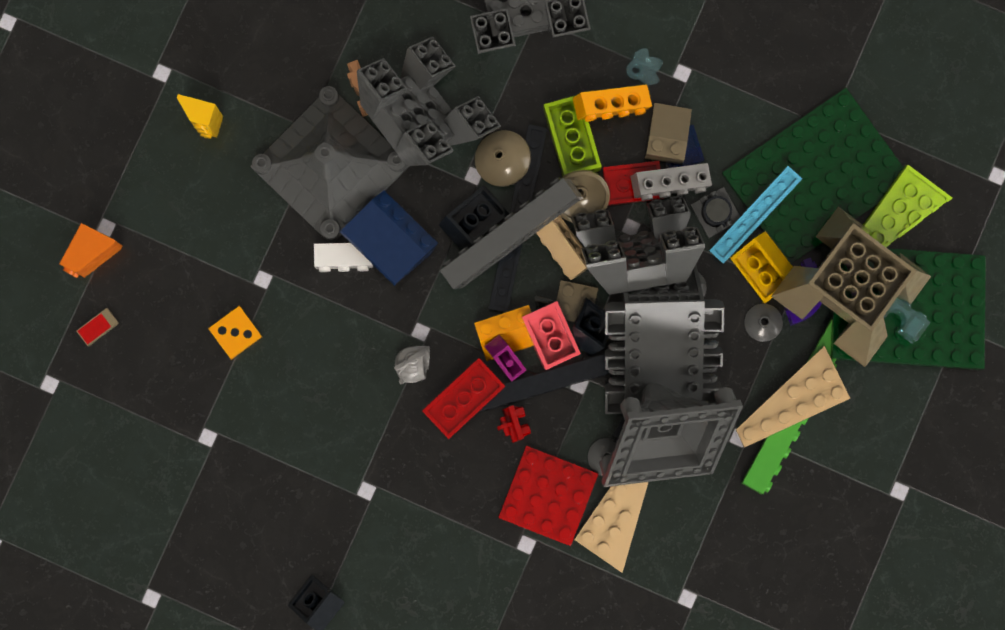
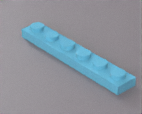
[709,166,802,264]

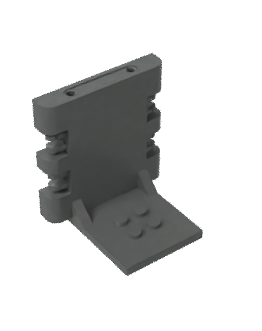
[605,265,725,414]

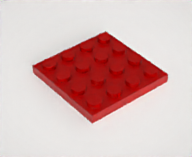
[499,446,598,546]

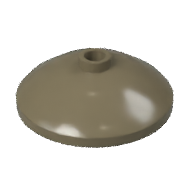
[475,130,531,187]
[560,170,610,222]

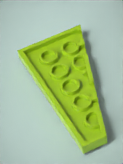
[863,165,952,247]

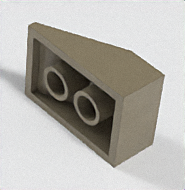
[645,103,692,165]

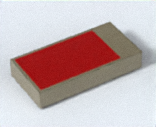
[76,308,119,347]

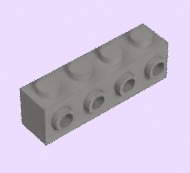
[631,163,712,201]

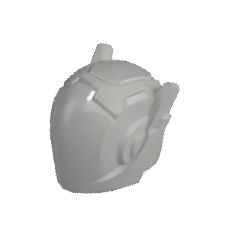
[394,346,430,384]

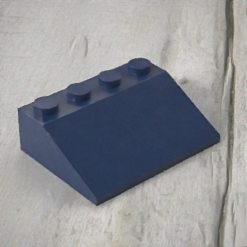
[340,190,438,286]

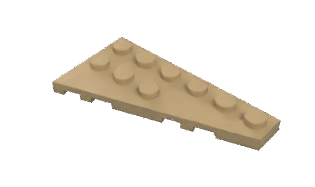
[736,346,850,448]
[574,482,648,573]

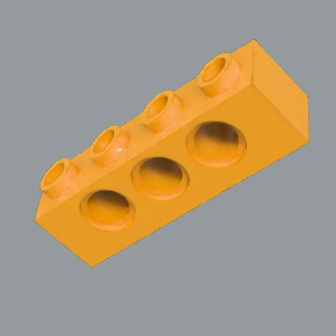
[573,85,652,122]

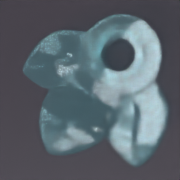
[626,48,663,85]

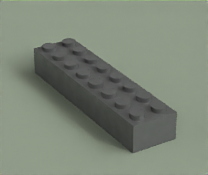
[440,177,584,289]

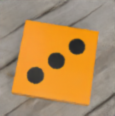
[208,306,262,360]

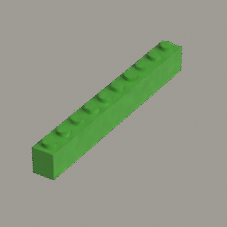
[741,317,837,494]

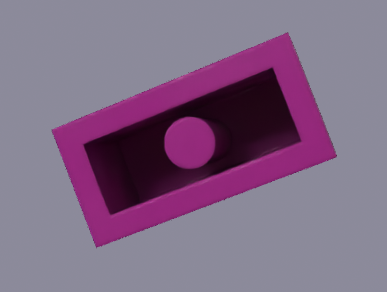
[484,335,526,382]

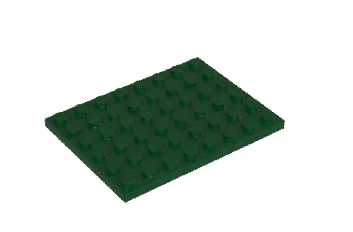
[722,88,904,264]
[831,248,986,370]

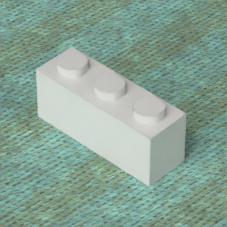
[314,243,373,272]

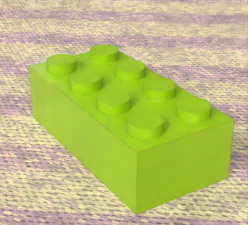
[543,95,602,176]

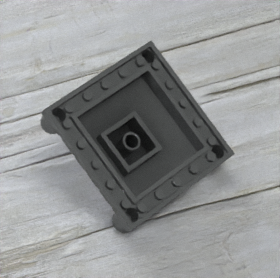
[250,86,409,243]
[599,383,743,487]

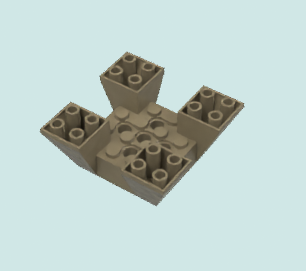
[771,207,931,367]

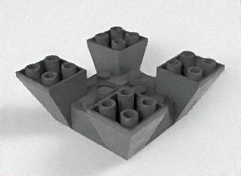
[470,0,591,54]
[356,37,501,166]
[571,196,705,295]

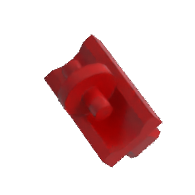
[497,405,531,443]

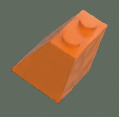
[59,223,123,278]

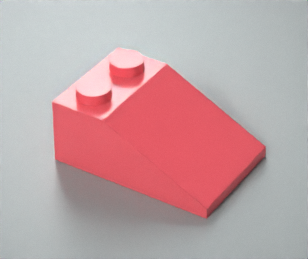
[522,301,581,370]

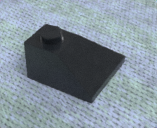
[573,298,609,356]

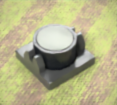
[690,187,740,239]

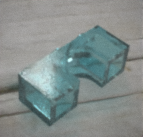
[876,292,930,344]

